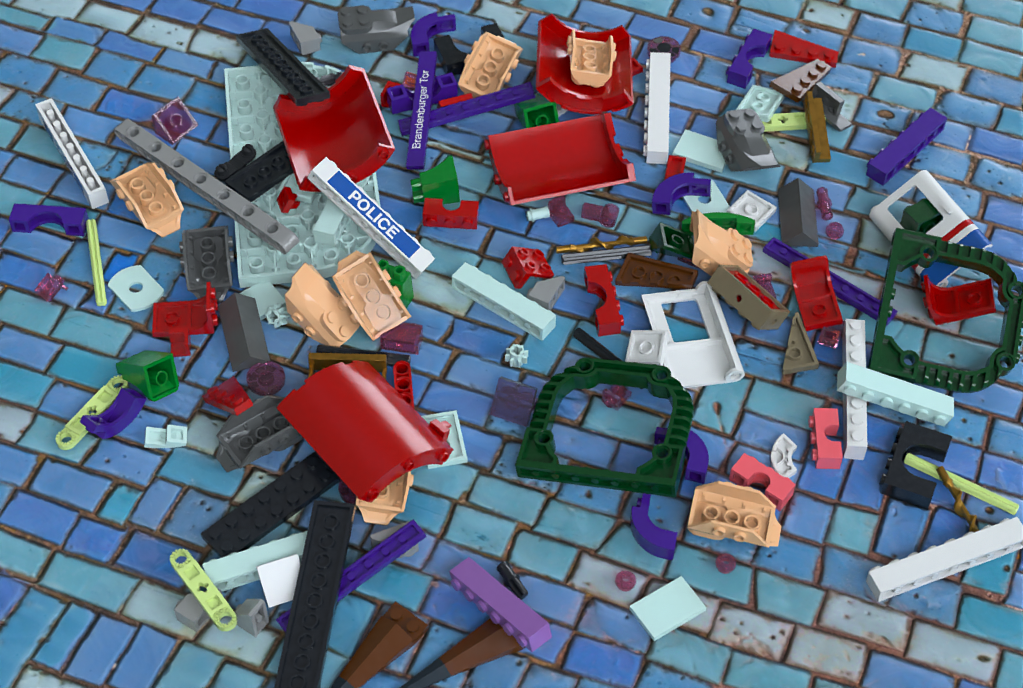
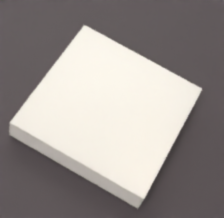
[726,190,777,232]
[625,330,669,366]
[256,554,300,608]

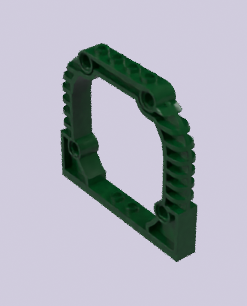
[868,228,1023,393]
[515,358,694,498]

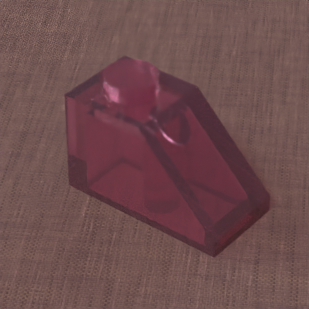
[380,322,423,355]

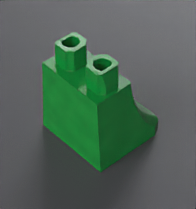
[514,93,559,129]
[410,155,460,204]
[378,259,414,308]
[116,350,179,401]

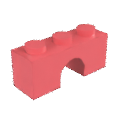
[808,408,843,469]
[729,453,796,511]

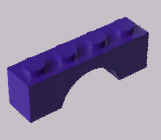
[725,28,772,89]
[386,73,458,115]
[9,204,89,236]

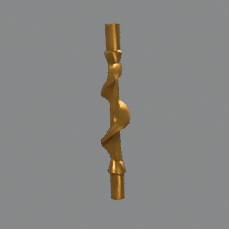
[556,235,647,254]
[936,466,979,533]

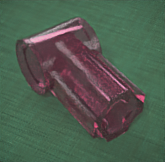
[581,203,620,228]

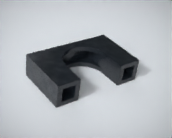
[434,23,505,76]
[879,421,953,510]

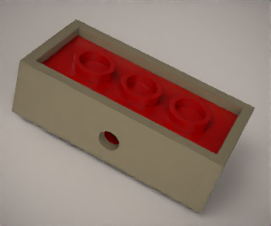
[707,265,790,330]

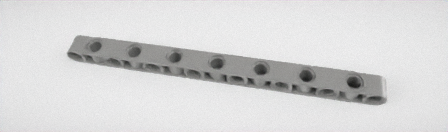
[114,118,299,254]

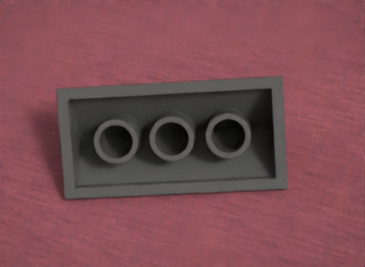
[778,178,819,247]
[218,292,271,372]

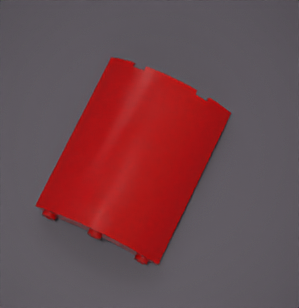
[536,13,634,114]
[273,65,395,192]
[484,112,636,205]
[276,360,454,503]

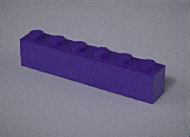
[866,108,947,186]

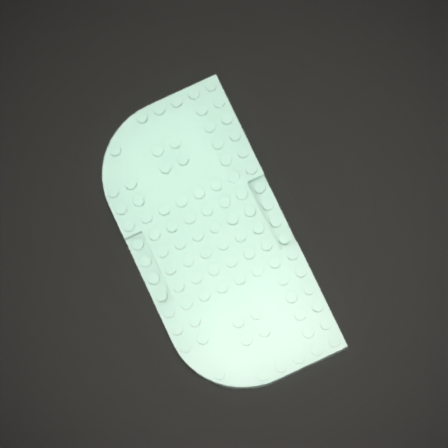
[224,62,381,288]

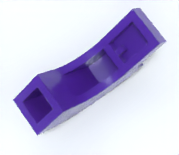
[411,12,456,57]
[652,173,712,215]
[80,388,147,439]
[654,427,709,484]
[630,493,678,560]

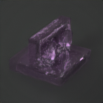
[490,376,538,427]

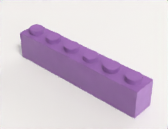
[449,557,552,652]

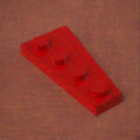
[769,30,839,68]
[202,376,253,416]

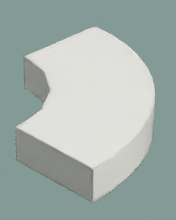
[770,433,797,478]

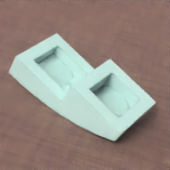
[144,425,187,448]

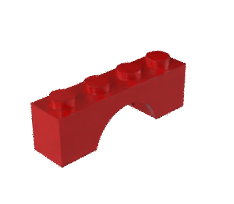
[584,264,624,337]

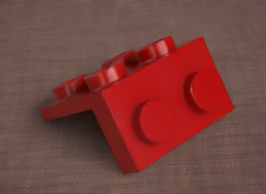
[501,246,554,289]

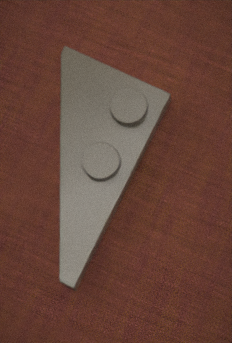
[782,312,819,375]

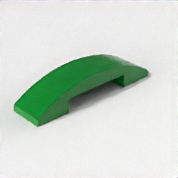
[681,212,755,236]

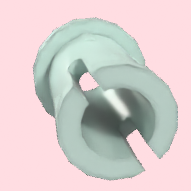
[526,206,550,222]

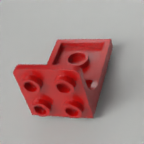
[790,255,843,331]
[921,275,997,325]
[152,282,218,337]

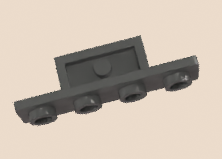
[801,82,852,132]

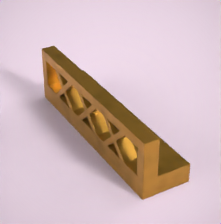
[803,91,831,163]
[308,353,387,380]

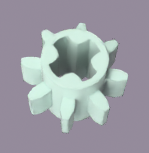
[265,303,290,328]
[505,344,528,368]

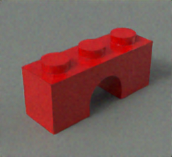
[422,198,479,230]

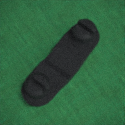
[214,144,256,182]

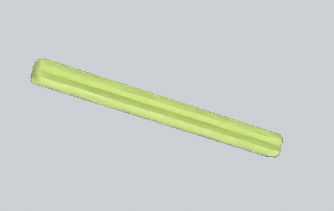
[86,219,107,307]
[904,453,1019,515]

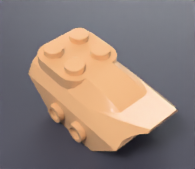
[567,30,617,88]
[458,32,523,98]
[110,162,184,238]
[690,209,753,276]
[332,250,412,341]
[284,262,360,347]
[355,471,414,526]
[687,481,781,548]

